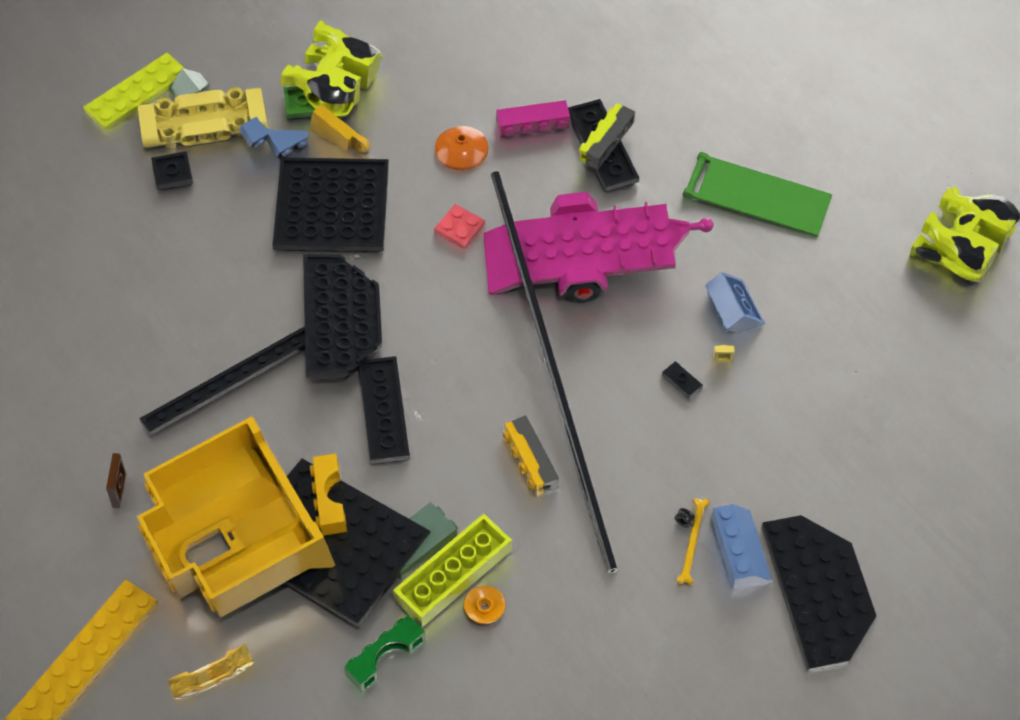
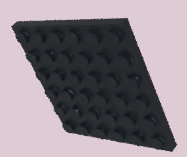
[272,157,389,251]

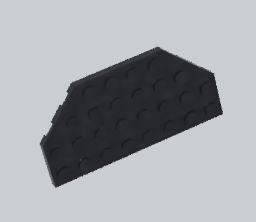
[303,254,382,378]
[762,515,877,672]

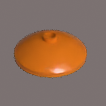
[435,126,488,170]

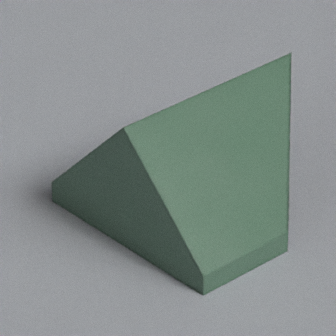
[169,69,209,97]

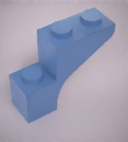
[239,116,310,158]

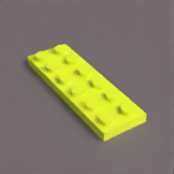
[83,53,185,131]

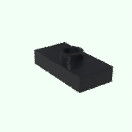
[662,361,703,400]

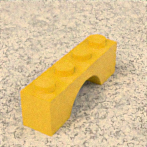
[310,453,347,536]

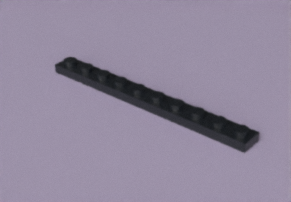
[139,327,305,436]

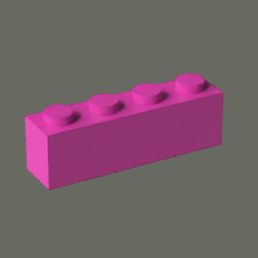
[496,100,570,137]

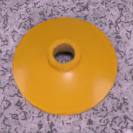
[464,585,505,624]

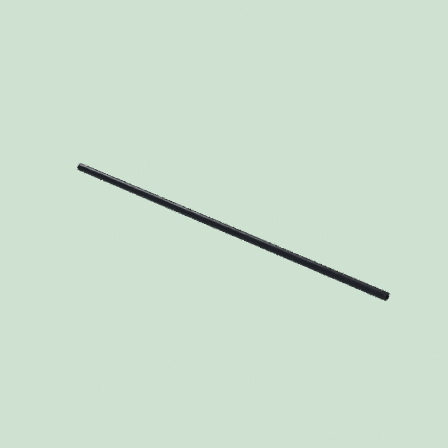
[491,171,618,573]

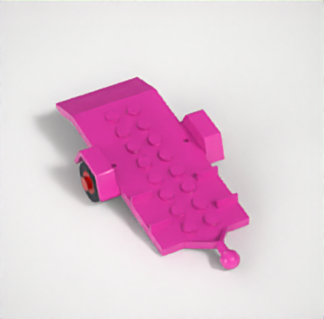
[483,192,714,303]

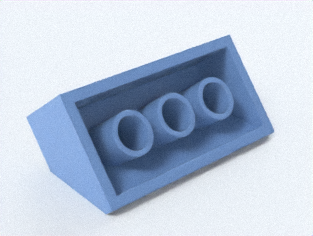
[711,504,772,590]

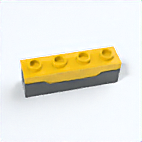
[503,415,559,496]

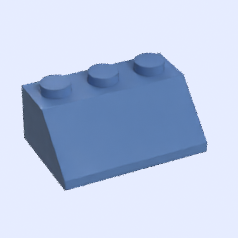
[705,272,765,333]

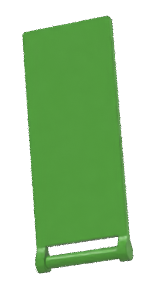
[682,152,832,237]

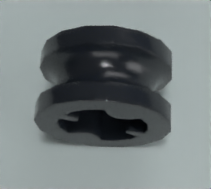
[674,508,695,527]

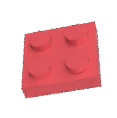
[434,204,485,249]

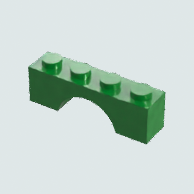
[344,615,426,693]

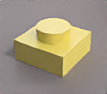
[713,345,734,363]

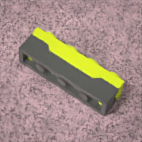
[579,103,635,170]

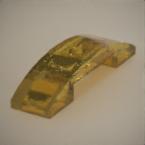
[167,644,254,700]

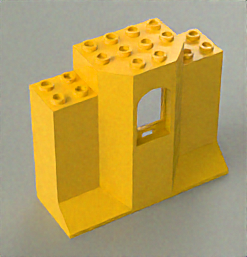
[137,416,336,618]

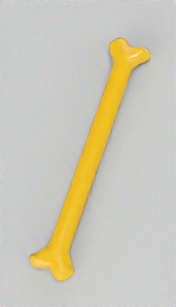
[676,498,710,585]

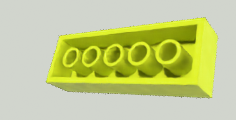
[393,514,512,628]

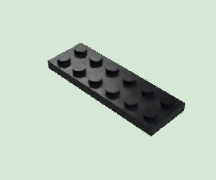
[568,99,639,191]
[359,356,410,464]

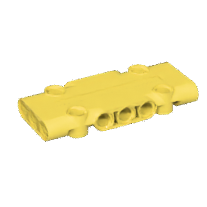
[137,87,268,149]

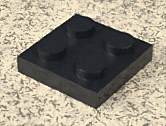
[151,151,193,190]

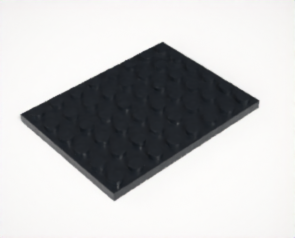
[228,458,431,627]

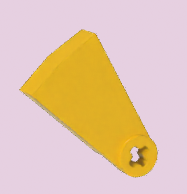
[311,104,371,153]

